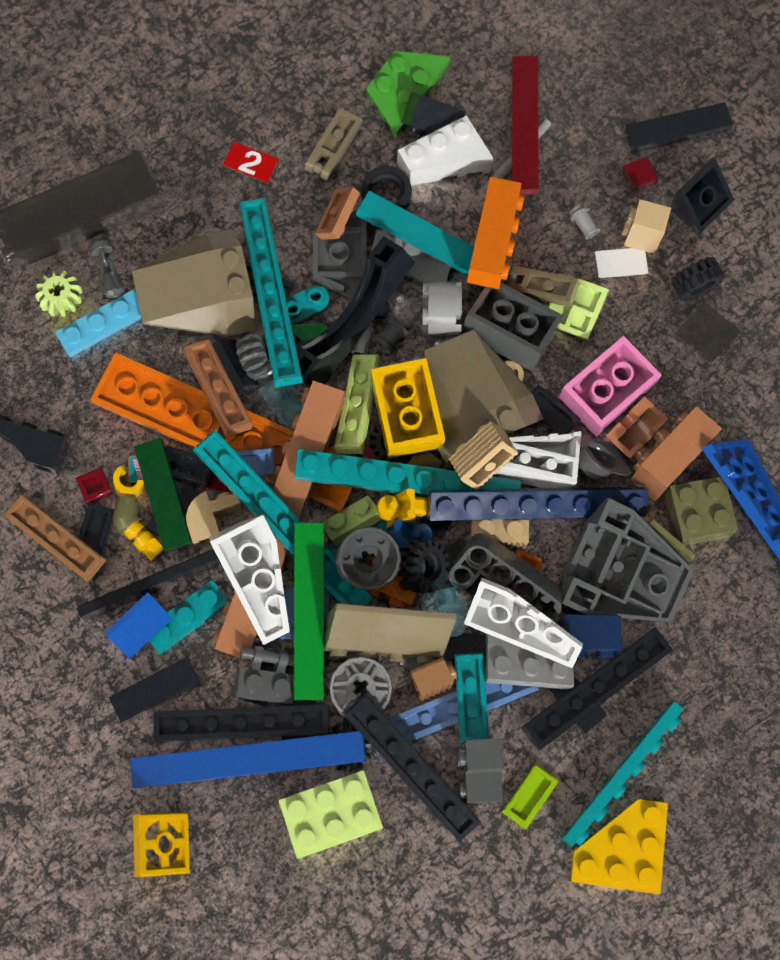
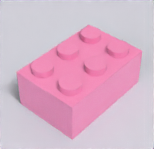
[559,336,662,437]

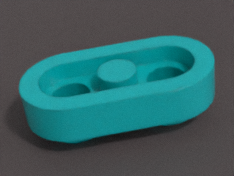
[286,285,330,325]

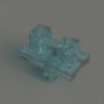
[436,587,468,637]

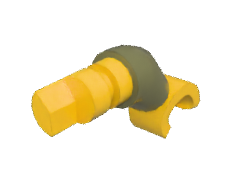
[112,466,164,561]

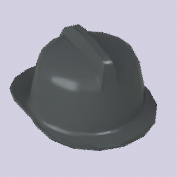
[578,436,633,480]

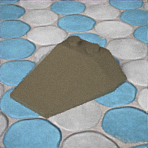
[132,229,256,337]
[423,330,544,463]

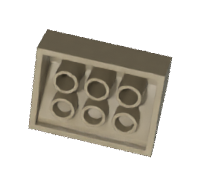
[324,604,457,665]

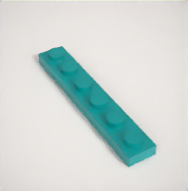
[560,701,684,846]

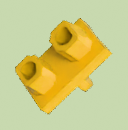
[376,489,427,529]

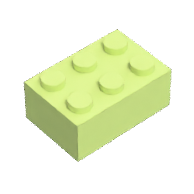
[278,770,383,859]

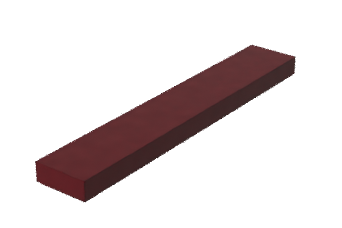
[512,55,539,195]

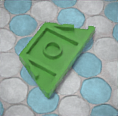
[366,50,450,138]

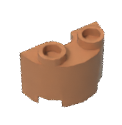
[606,396,669,460]

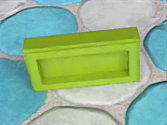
[501,763,559,830]

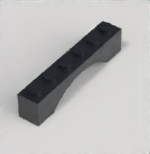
[297,236,415,388]
[0,415,70,476]

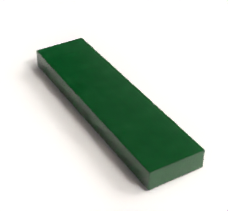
[134,438,193,553]

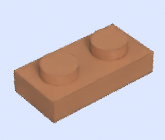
[315,187,360,240]

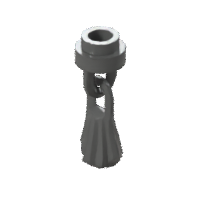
[90,237,126,299]

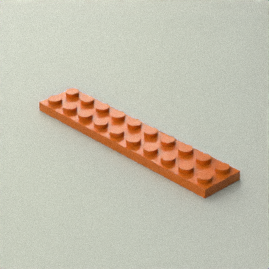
[90,352,354,513]

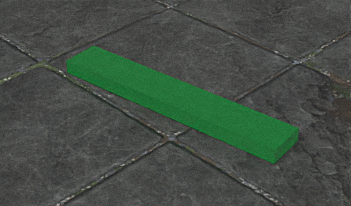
[293,523,324,700]

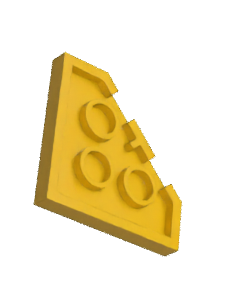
[570,799,668,894]

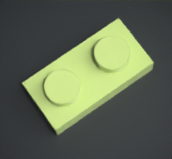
[321,495,382,547]

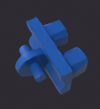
[386,520,434,552]

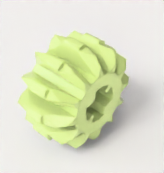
[35,270,83,317]

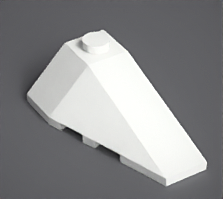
[210,515,290,645]
[464,578,583,668]

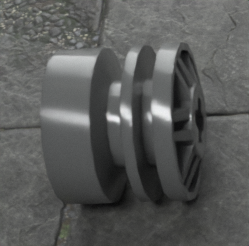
[335,527,401,590]

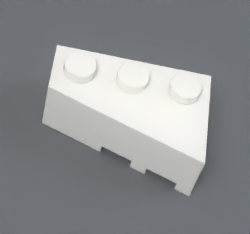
[397,116,493,186]
[492,431,581,488]

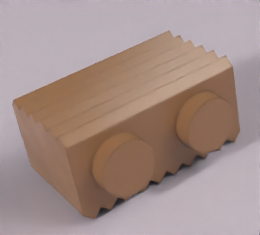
[409,657,457,703]

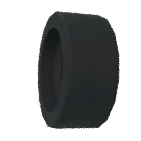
[361,165,412,210]

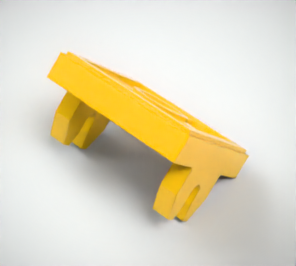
[133,812,190,877]

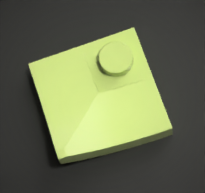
[544,273,609,341]

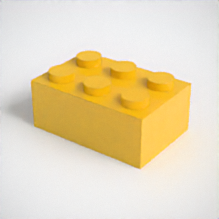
[371,358,445,459]

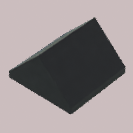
[670,158,734,234]

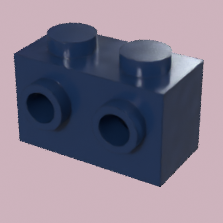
[559,614,622,659]

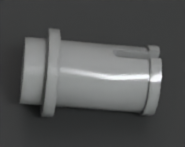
[569,204,600,240]
[350,323,376,355]

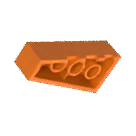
[467,177,525,289]

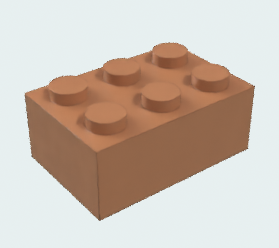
[630,406,722,502]

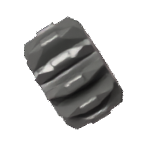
[236,332,272,381]

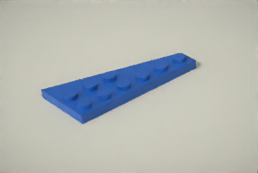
[702,438,780,560]

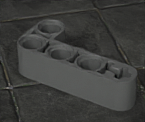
[449,533,562,619]

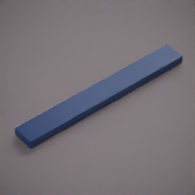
[130,731,366,788]

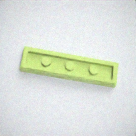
[334,355,381,454]

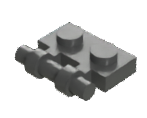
[233,645,294,705]

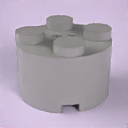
[422,281,462,336]

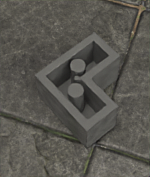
[457,738,504,804]

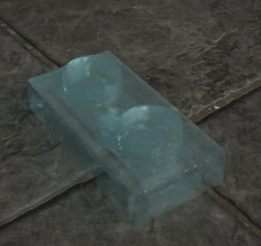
[258,379,304,431]

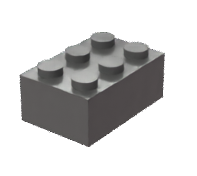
[461,283,564,372]

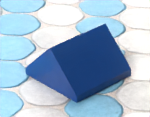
[104,593,172,659]

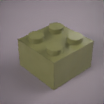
[663,476,738,546]

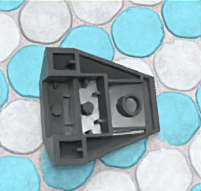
[561,498,694,623]

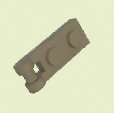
[304,108,363,181]
[503,265,580,307]

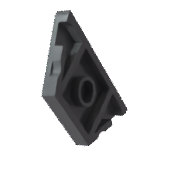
[313,206,367,299]

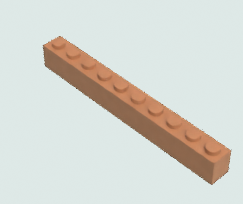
[213,381,346,661]

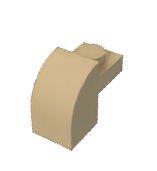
[186,491,242,548]

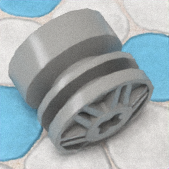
[330,657,392,722]

